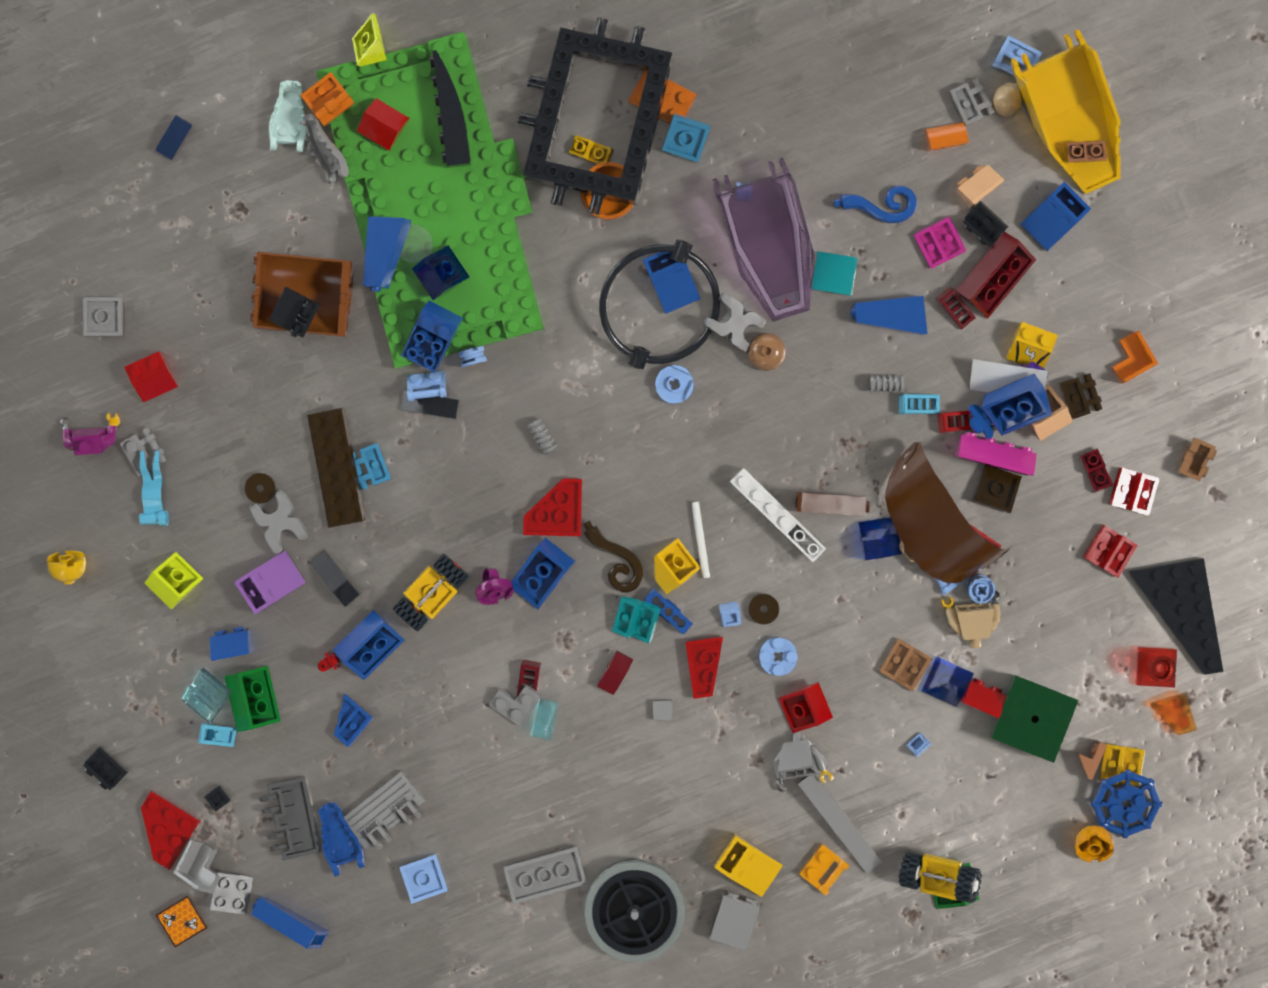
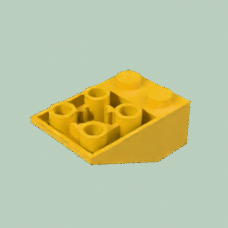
[714,833,783,897]

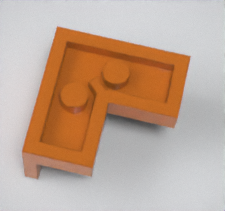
[1112,330,1158,384]

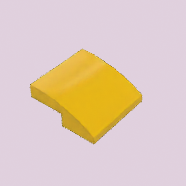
[1099,744,1145,787]

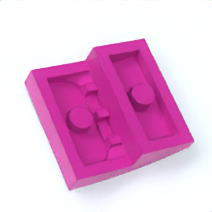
[914,217,967,269]

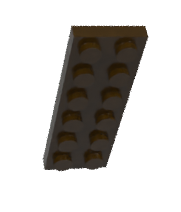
[307,408,366,528]

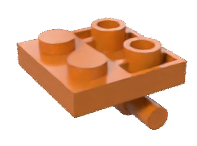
[300,72,355,127]

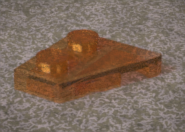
[1150,692,1197,735]

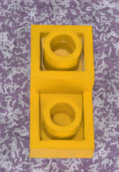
[569,135,614,164]

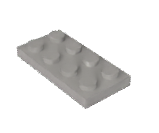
[503,846,587,904]

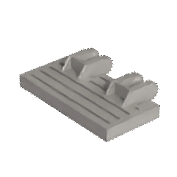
[344,771,425,850]

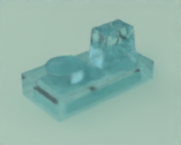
[532,698,559,740]

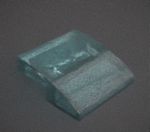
[182,668,232,724]

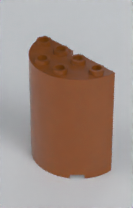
[250,251,353,337]

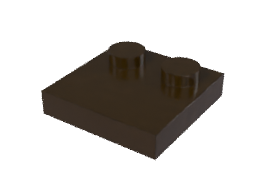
[973,465,1022,514]

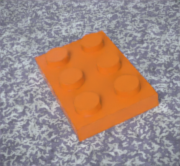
[628,70,697,124]

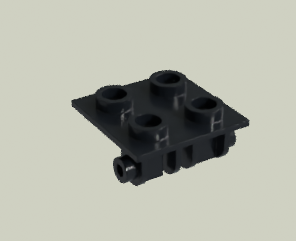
[269,287,320,338]

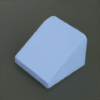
[719,601,742,628]

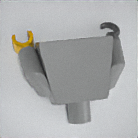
[774,733,834,792]

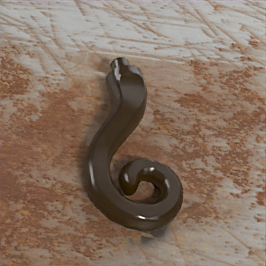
[583,520,643,593]

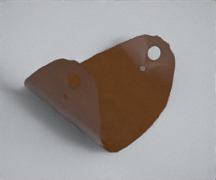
[885,442,1012,583]

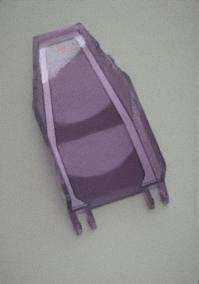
[713,157,814,321]

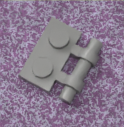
[949,78,995,126]
[119,427,167,477]

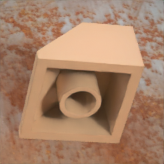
[956,165,1005,208]
[1029,385,1073,441]

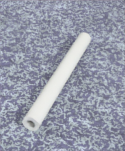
[691,502,710,578]

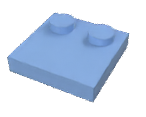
[399,854,448,904]

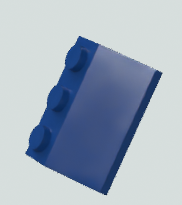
[982,373,1052,436]
[333,610,405,680]

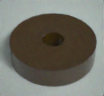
[245,473,276,504]
[748,594,779,625]

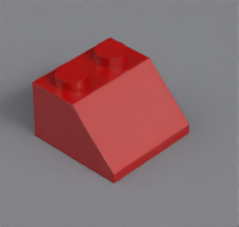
[124,351,179,403]
[960,678,1006,718]
[778,682,833,733]

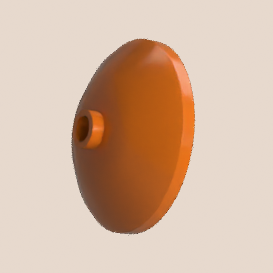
[580,162,634,220]

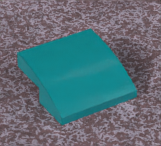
[811,251,858,296]
[612,596,661,644]

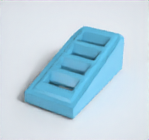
[898,394,940,414]

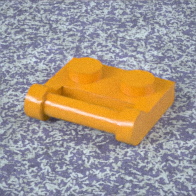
[799,844,850,895]

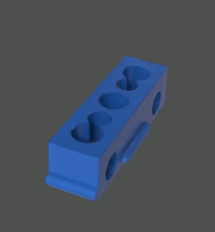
[644,588,693,634]

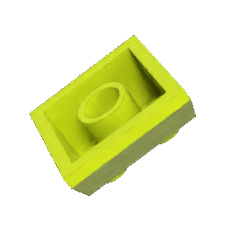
[144,552,203,610]

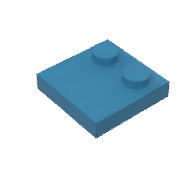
[662,113,711,162]

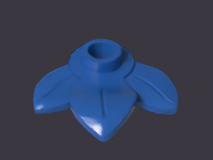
[968,404,994,439]

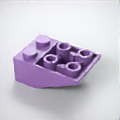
[234,551,306,614]

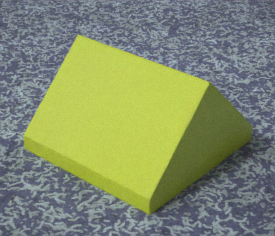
[352,13,387,67]

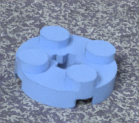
[655,365,694,404]
[759,637,798,676]

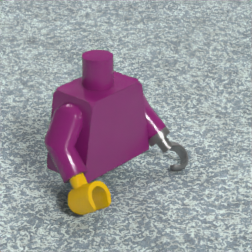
[60,413,120,455]

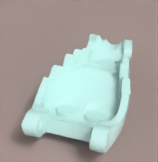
[269,80,307,152]

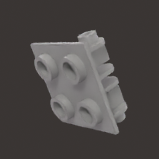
[209,871,253,915]

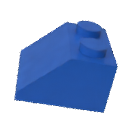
[210,627,254,661]

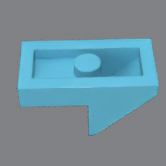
[198,722,237,747]

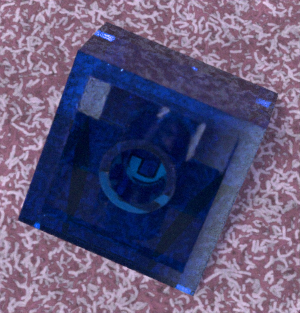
[412,245,470,300]

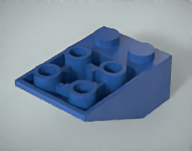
[1020,181,1091,251]
[643,252,701,314]
[401,300,463,373]

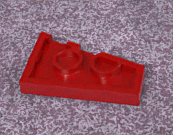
[685,636,723,699]

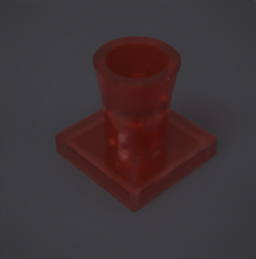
[1135,647,1177,688]

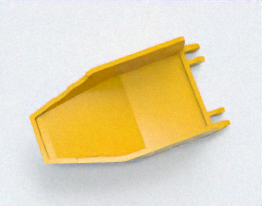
[1010,29,1121,194]

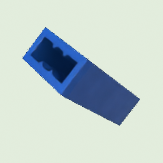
[363,216,411,292]
[850,296,928,335]
[251,897,330,949]

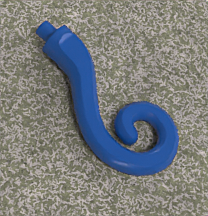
[834,186,917,223]

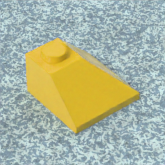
[654,538,701,595]

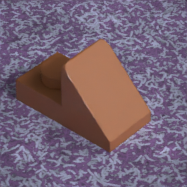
[1076,740,1107,780]

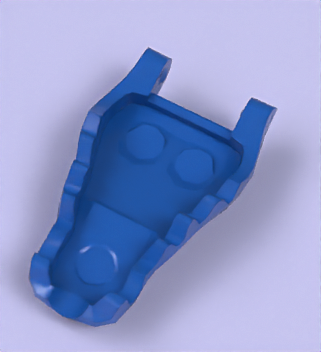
[318,803,365,877]

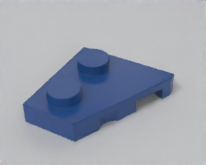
[334,694,374,747]

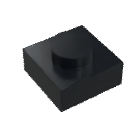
[204,785,232,812]

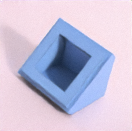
[906,733,931,757]

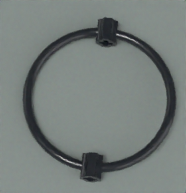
[599,239,720,370]

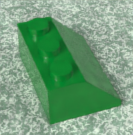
[224,666,281,732]

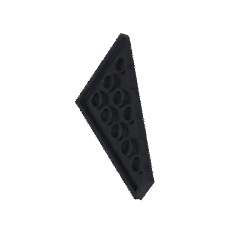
[1129,558,1224,675]

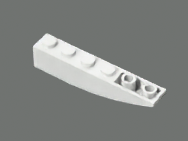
[729,468,826,562]

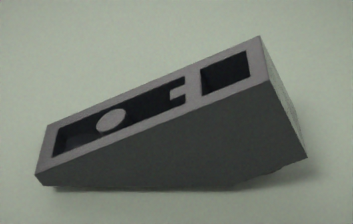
[310,550,362,607]

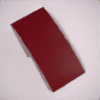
[1080,448,1113,493]
[597,651,633,695]

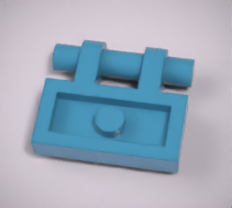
[353,443,392,491]

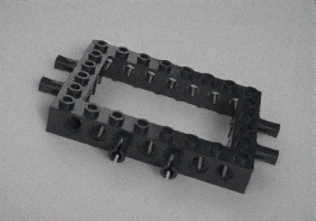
[518,18,674,215]

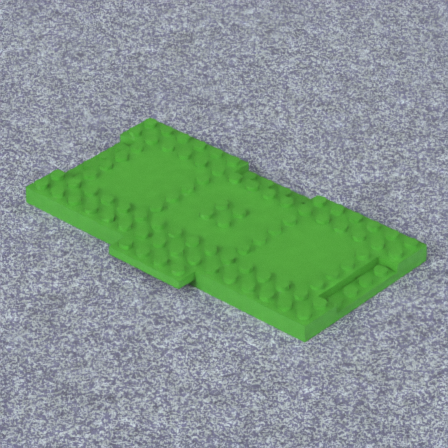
[316,31,544,369]

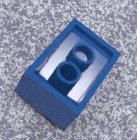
[511,538,575,609]

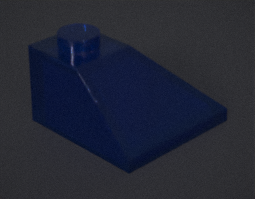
[858,517,902,561]
[921,657,974,707]

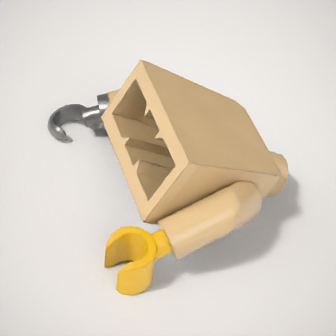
[942,590,1001,648]

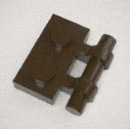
[1059,373,1103,420]

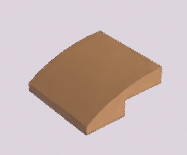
[879,638,933,692]

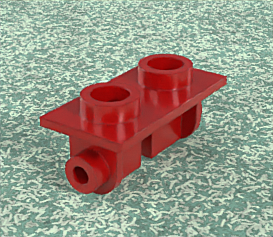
[318,651,341,672]

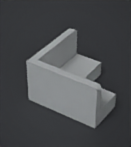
[174,839,221,894]

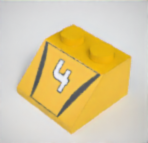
[1006,322,1058,368]

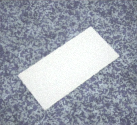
[969,359,1048,393]

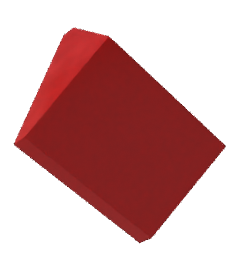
[357,98,410,151]

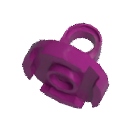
[475,569,514,605]

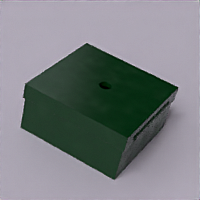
[989,675,1079,763]

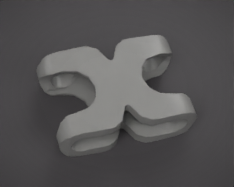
[703,293,766,352]
[250,489,308,554]

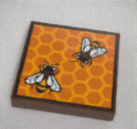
[155,895,208,948]

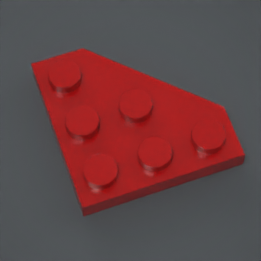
[523,478,582,536]
[141,791,201,870]

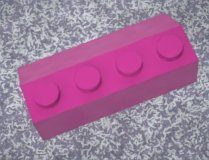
[954,432,1037,476]

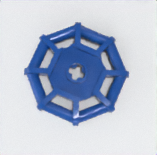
[1091,769,1163,838]

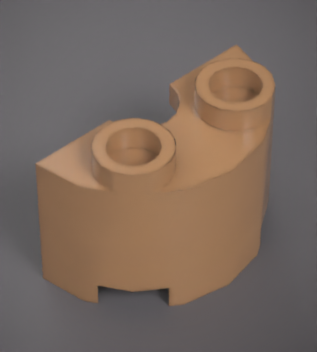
[1178,438,1217,481]

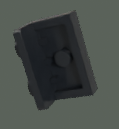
[962,200,1009,247]
[82,746,128,790]

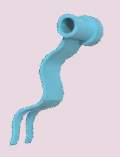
[139,451,169,526]

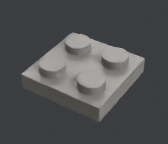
[83,297,123,336]

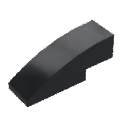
[400,391,460,419]

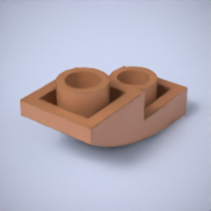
[1067,141,1107,163]

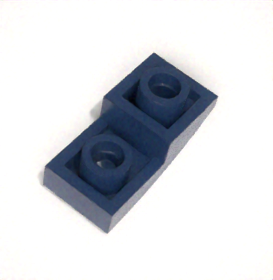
[155,115,192,160]

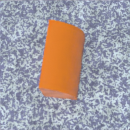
[925,122,969,152]

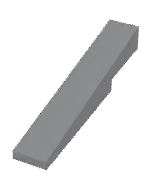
[797,775,882,873]

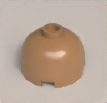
[747,333,786,371]

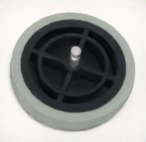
[584,860,686,962]

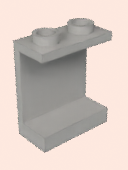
[709,891,760,951]

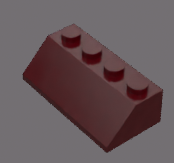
[956,231,1036,319]

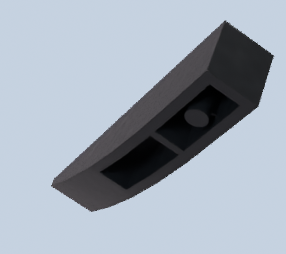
[430,50,471,168]

